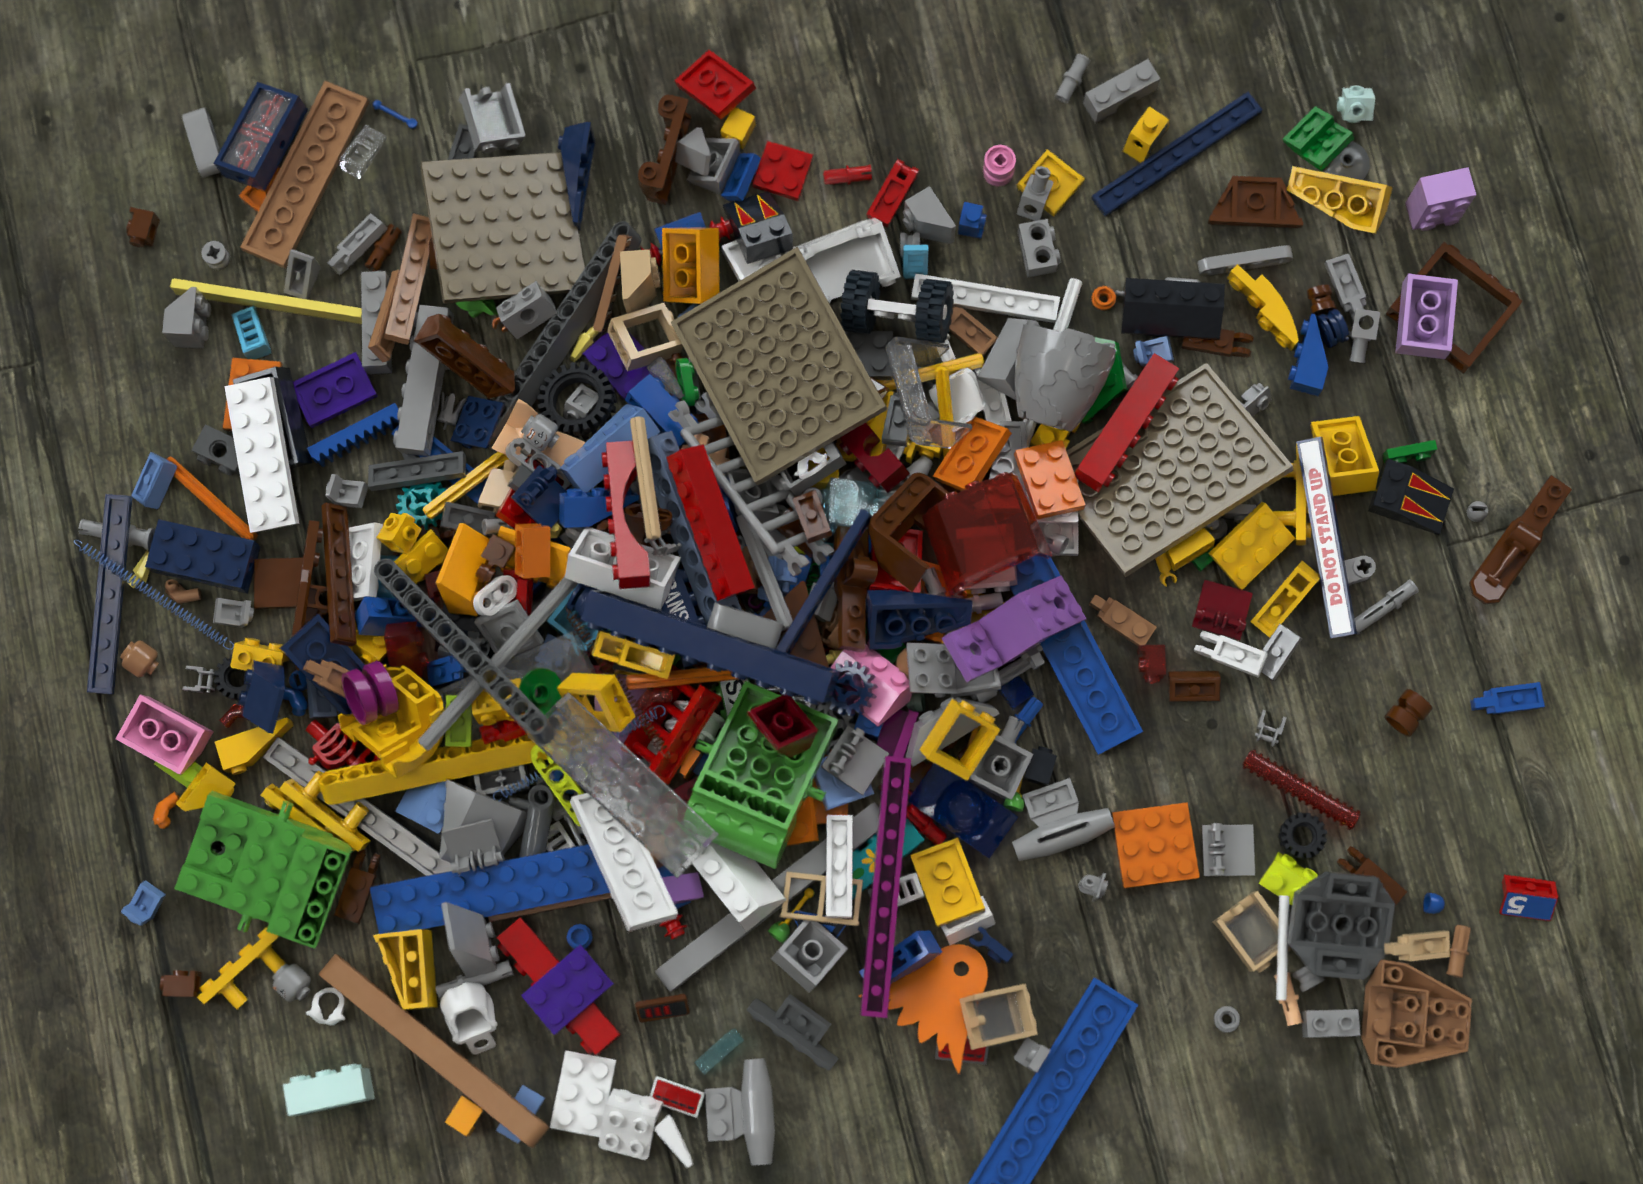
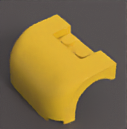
[337,664,444,779]

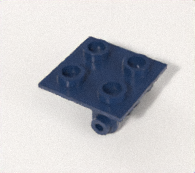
[450,396,505,449]
[511,465,567,529]

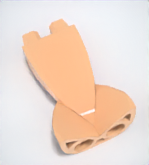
[492,399,586,485]

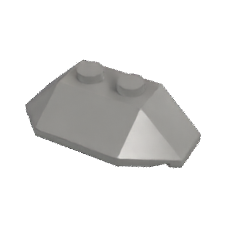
[905,697,999,767]

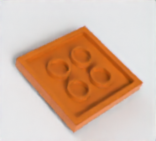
[1111,802,1200,889]

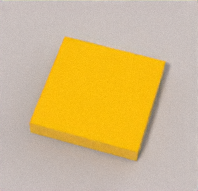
[1016,149,1085,217]

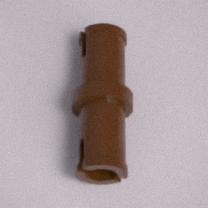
[364,224,402,272]

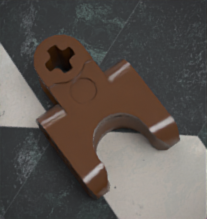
[597,504,672,554]

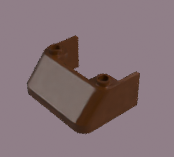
[867,473,977,592]

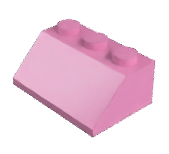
[830,644,912,726]
[116,695,213,775]

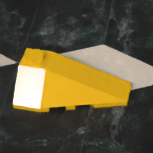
[1287,166,1392,234]

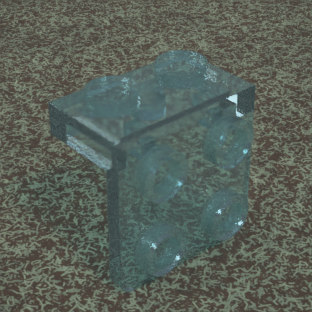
[821,477,879,536]

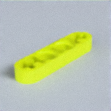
[531,744,584,827]

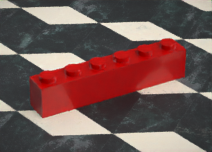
[1075,353,1179,493]
[666,444,755,601]
[497,917,621,1055]

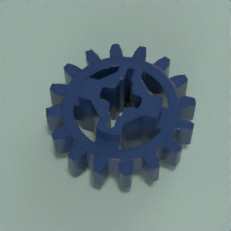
[827,660,878,716]

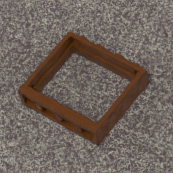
[1386,242,1523,374]

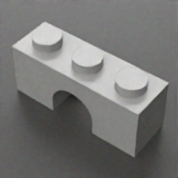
[1083,59,1160,123]

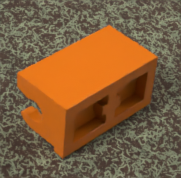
[515,523,550,579]
[680,747,703,781]

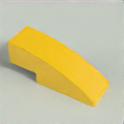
[592,630,675,679]

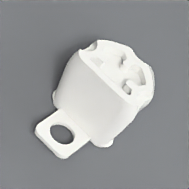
[929,367,986,430]
[440,982,497,1055]

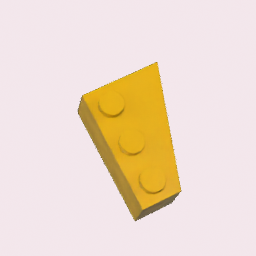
[373,929,438,1010]

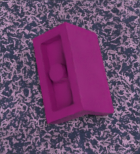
[877,710,919,758]

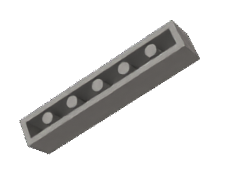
[393,305,454,456]

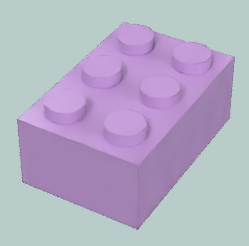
[1405,167,1476,231]
[1395,274,1458,359]

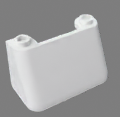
[785,218,901,303]

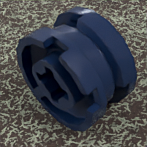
[1316,309,1349,348]
[567,583,599,617]

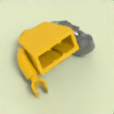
[1155,517,1228,587]

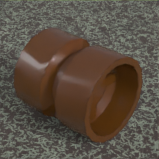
[1384,689,1432,737]

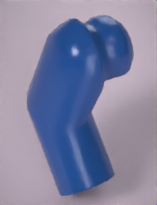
[283,687,308,716]

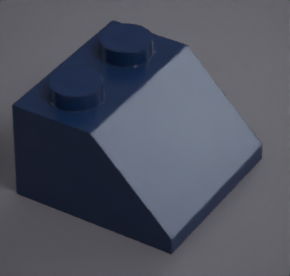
[238,661,285,734]

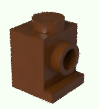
[127,207,160,248]
[160,970,202,998]

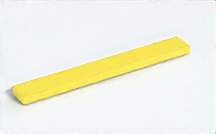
[170,279,362,324]

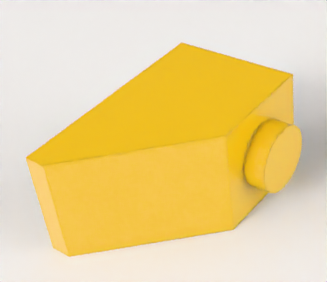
[176,762,236,811]

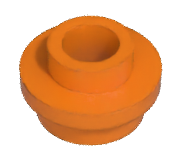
[1091,286,1116,311]

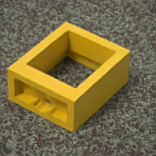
[557,673,636,732]
[919,699,1001,781]

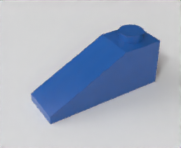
[859,931,943,984]

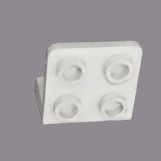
[599,1088,663,1160]

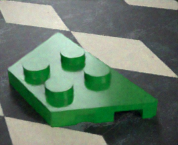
[1082,337,1127,424]

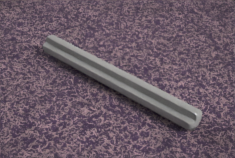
[736,515,793,631]

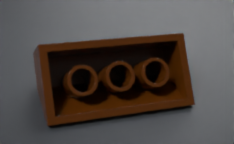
[414,314,515,399]

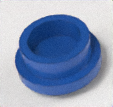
[567,924,593,949]

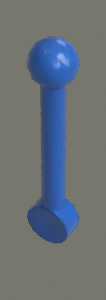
[372,100,418,129]

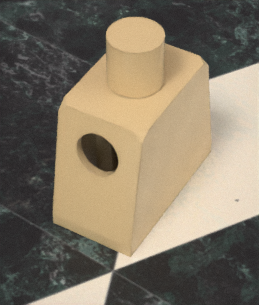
[478,460,518,514]

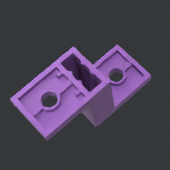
[942,575,1086,682]

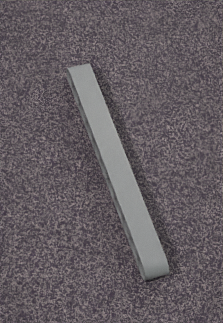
[655,802,879,992]

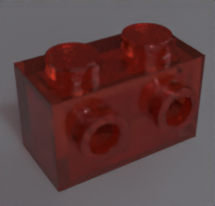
[384,621,428,677]

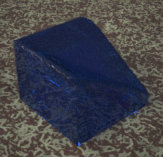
[998,676,1034,711]

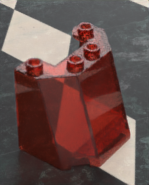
[922,472,1053,599]

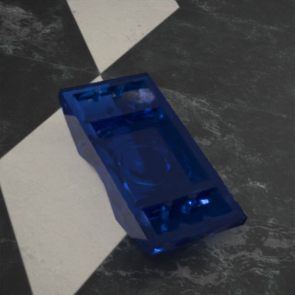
[907,763,1018,858]

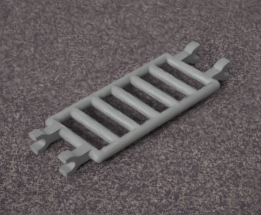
[668,392,835,577]

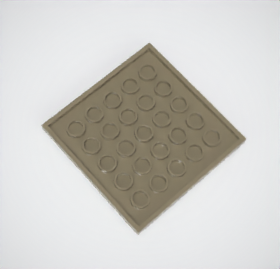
[420,152,585,303]

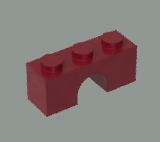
[839,422,910,493]

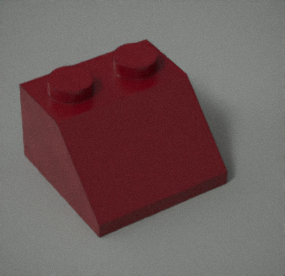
[747,694,818,758]

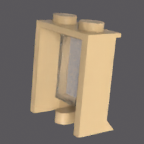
[1213,891,1291,973]
[959,984,1038,1050]

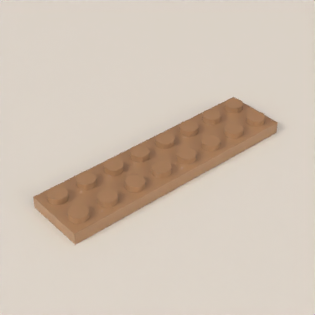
[240,81,370,269]

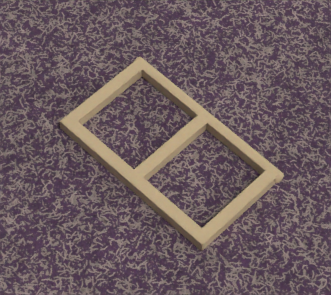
[780,872,863,926]

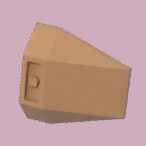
[1361,960,1472,1068]

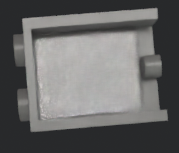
[458,83,525,153]

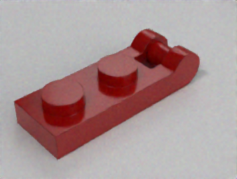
[867,159,920,228]

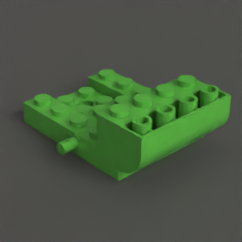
[682,681,838,869]
[174,791,352,949]

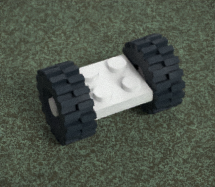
[840,270,954,343]

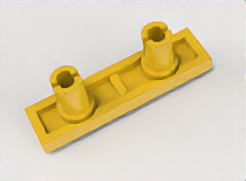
[1273,443,1311,545]
[279,771,371,852]
[197,926,286,1010]

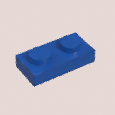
[721,153,761,201]

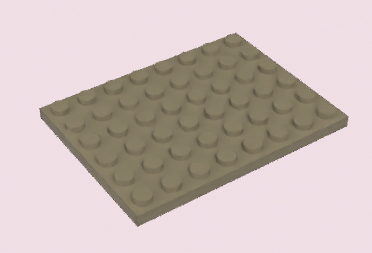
[671,247,888,485]
[1067,363,1293,577]

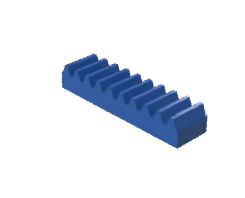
[307,403,400,467]

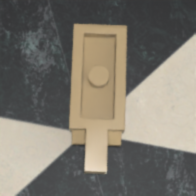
[1384,930,1450,961]

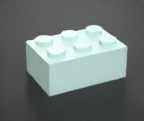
[283,1064,375,1116]

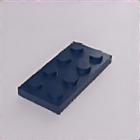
[280,614,365,714]

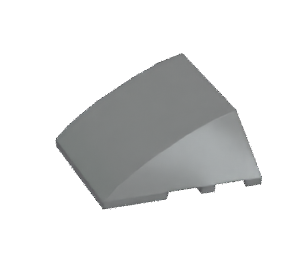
[439,779,528,863]

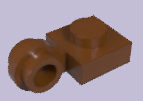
[475,534,515,584]

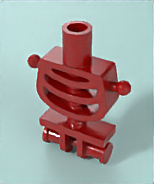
[305,719,381,770]

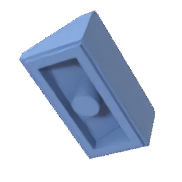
[132,452,177,509]

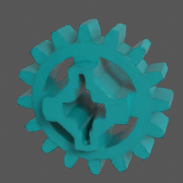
[396,482,447,530]

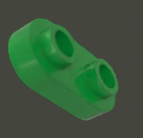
[675,358,699,407]

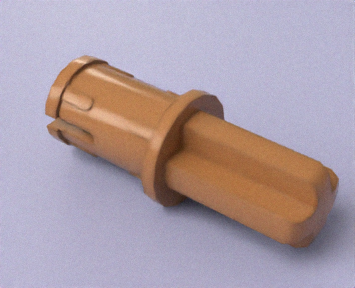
[1446,925,1471,978]

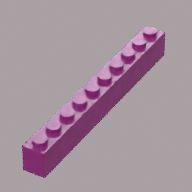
[860,756,911,1018]

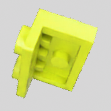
[1259,852,1318,905]

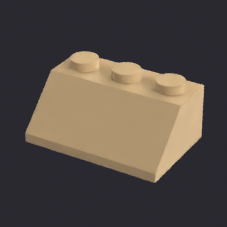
[620,249,661,314]

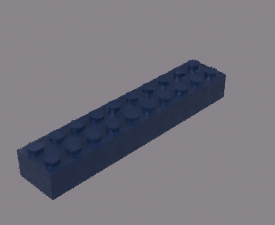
[581,590,840,705]

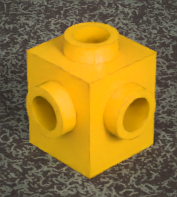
[376,513,422,554]

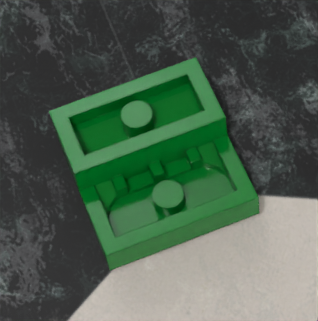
[1283,106,1354,171]

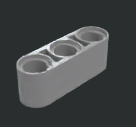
[182,107,221,178]
[707,603,784,649]

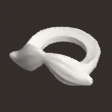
[794,452,828,479]
[306,987,346,1025]

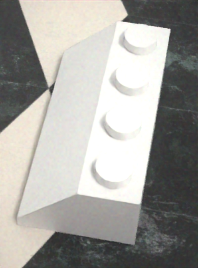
[565,527,681,610]
[681,836,786,932]

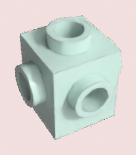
[1337,86,1375,123]

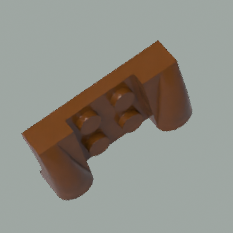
[638,95,692,205]

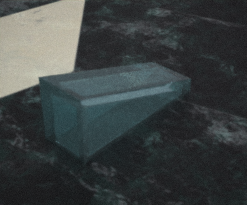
[694,1028,744,1075]

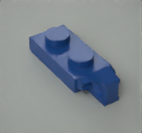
[427,656,466,688]
[1470,682,1545,715]

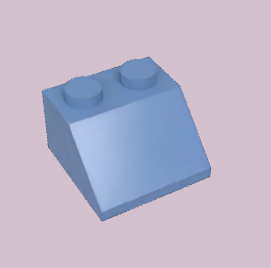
[395,781,446,835]

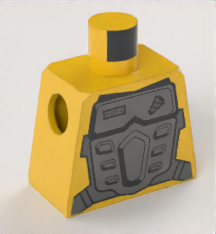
[1123,107,1169,163]

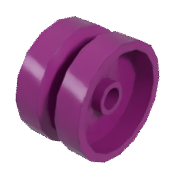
[341,660,399,725]

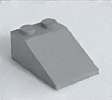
[441,902,499,978]

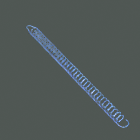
[74,540,234,650]
[493,705,666,801]

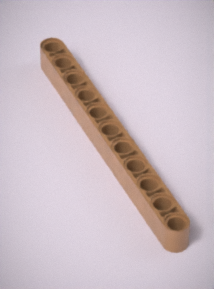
[319,954,549,1148]

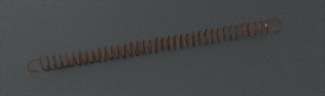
[565,607,670,758]

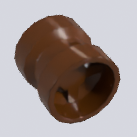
[1307,284,1336,316]

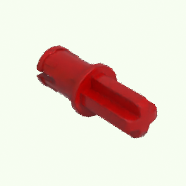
[823,165,872,185]
[906,804,947,845]

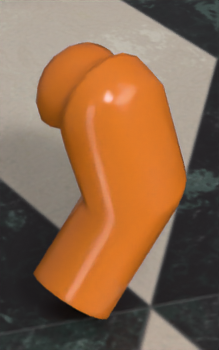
[153,791,180,829]

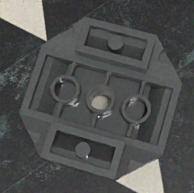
[1287,871,1395,980]

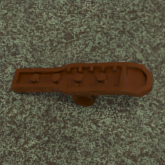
[1469,475,1572,605]
[834,503,878,652]
[291,520,328,671]

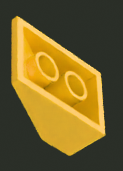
[1311,416,1379,496]

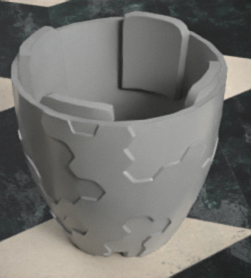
[1015,320,1116,432]

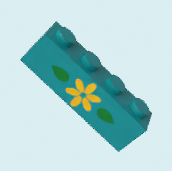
[852,818,924,900]

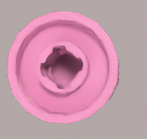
[983,145,1016,186]

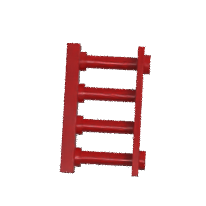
[619,665,722,785]

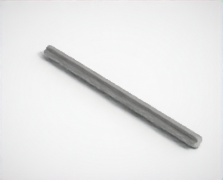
[418,576,578,750]

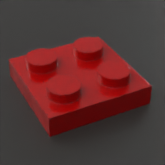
[752,141,813,201]

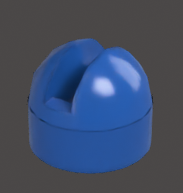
[289,671,307,691]
[1423,893,1445,914]

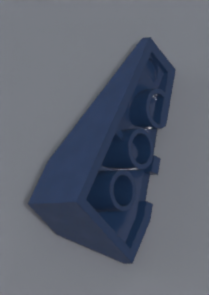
[558,122,596,230]
[866,590,973,649]

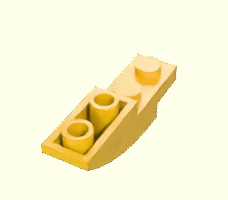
[1228,264,1299,351]

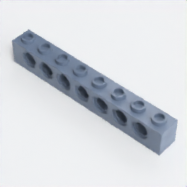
[648,431,742,626]

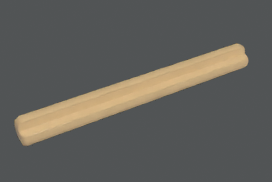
[630,416,661,540]

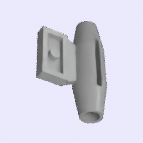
[1012,778,1115,861]
[705,1058,775,1165]

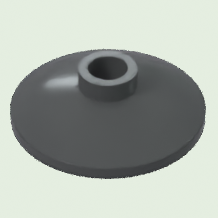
[1323,141,1370,180]

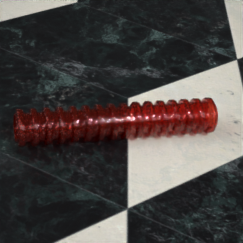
[1242,749,1361,830]

